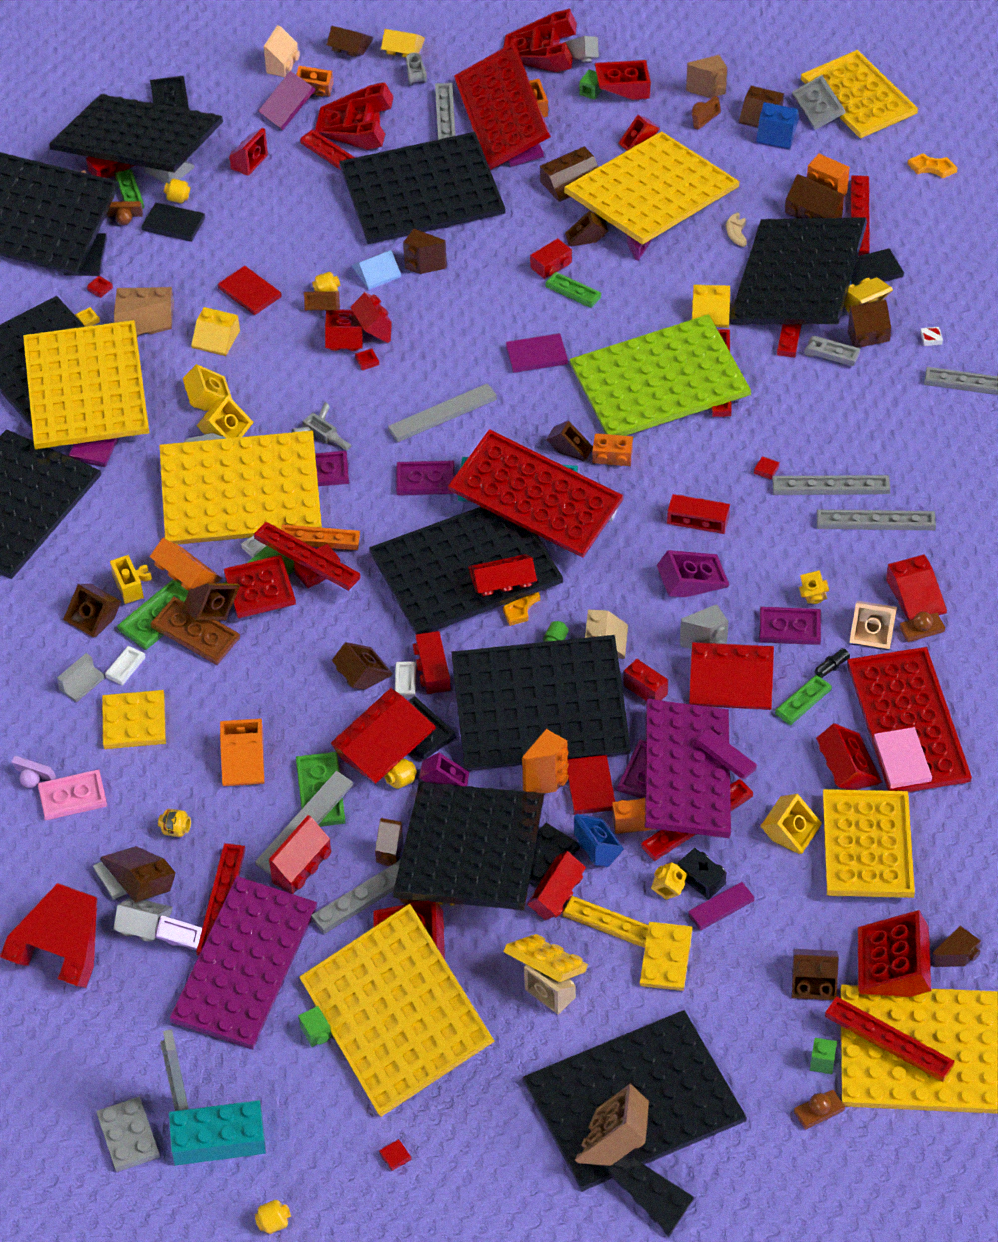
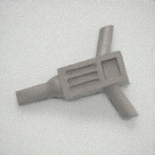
[291,402,351,451]

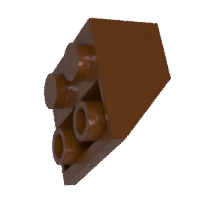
[792,949,839,1000]

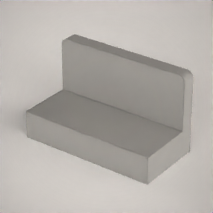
[57,653,105,702]

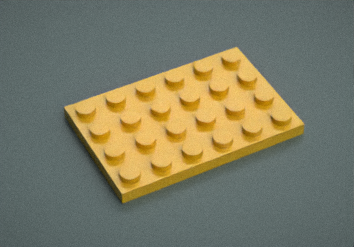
[801,50,918,139]
[823,789,915,898]

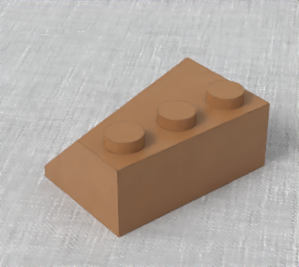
[114,287,174,338]
[575,1084,649,1166]

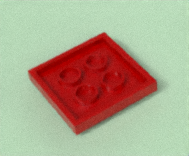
[223,555,296,618]

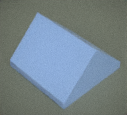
[352,250,401,289]

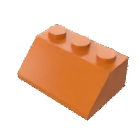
[149,537,222,591]
[522,729,569,794]

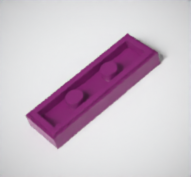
[695,729,758,780]
[688,882,754,931]

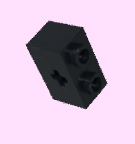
[677,847,727,900]

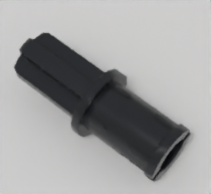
[814,648,850,678]

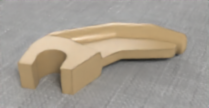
[726,212,747,247]

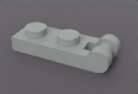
[804,336,860,366]

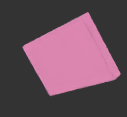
[874,727,932,788]
[37,769,107,821]

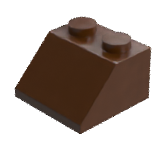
[327,25,373,57]
[739,86,784,128]
[403,229,447,274]
[847,300,891,348]
[182,583,240,620]
[63,584,121,638]
[332,642,393,689]

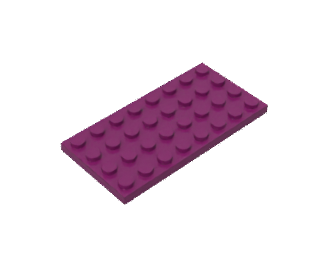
[645,699,731,838]
[170,876,317,1050]

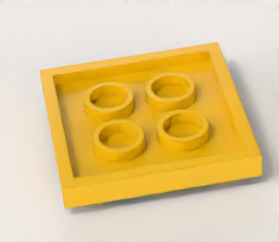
[102,690,166,749]
[503,934,588,982]

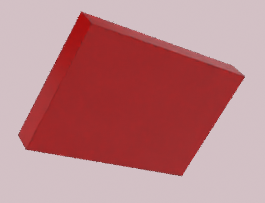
[218,265,282,316]
[568,755,615,815]

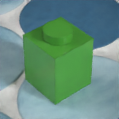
[579,69,603,100]
[298,1006,332,1047]
[810,1038,837,1074]

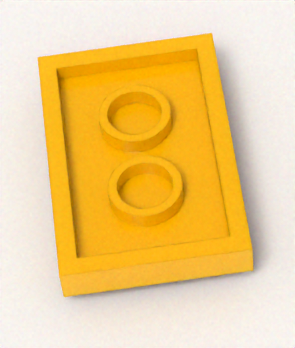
[640,922,693,991]

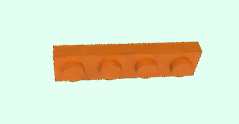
[281,524,360,550]

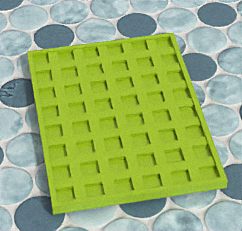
[569,314,751,436]

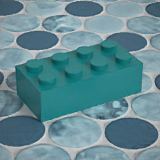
[169,1100,266,1166]

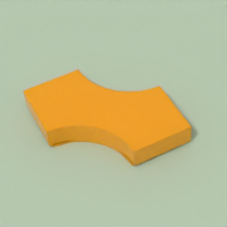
[908,153,958,179]
[503,592,540,626]

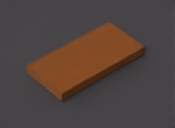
[151,597,240,665]

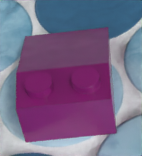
[657,550,729,597]

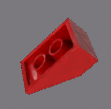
[595,60,651,100]
[325,309,363,351]
[886,554,947,621]

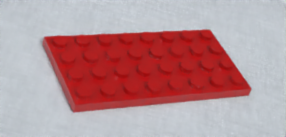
[454,43,551,170]
[448,429,623,558]
[847,647,972,792]

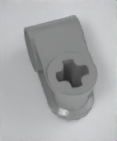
[406,53,427,85]

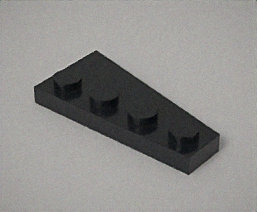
[603,1154,694,1237]

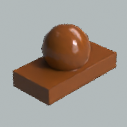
[692,96,721,130]
[107,201,143,225]
[304,291,340,310]
[899,612,946,642]
[794,1089,845,1130]

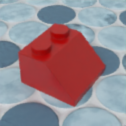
[229,128,268,176]
[350,292,392,343]

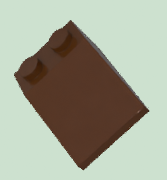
[100,846,176,902]

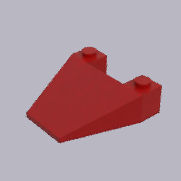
[504,9,577,72]
[315,82,394,150]
[0,883,97,988]

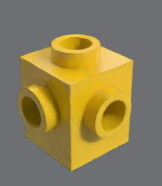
[799,570,829,604]
[651,862,687,900]

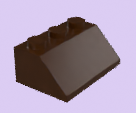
[540,146,598,202]
[785,174,844,219]

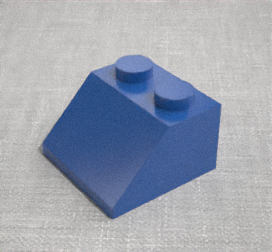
[756,102,799,149]
[574,814,624,867]

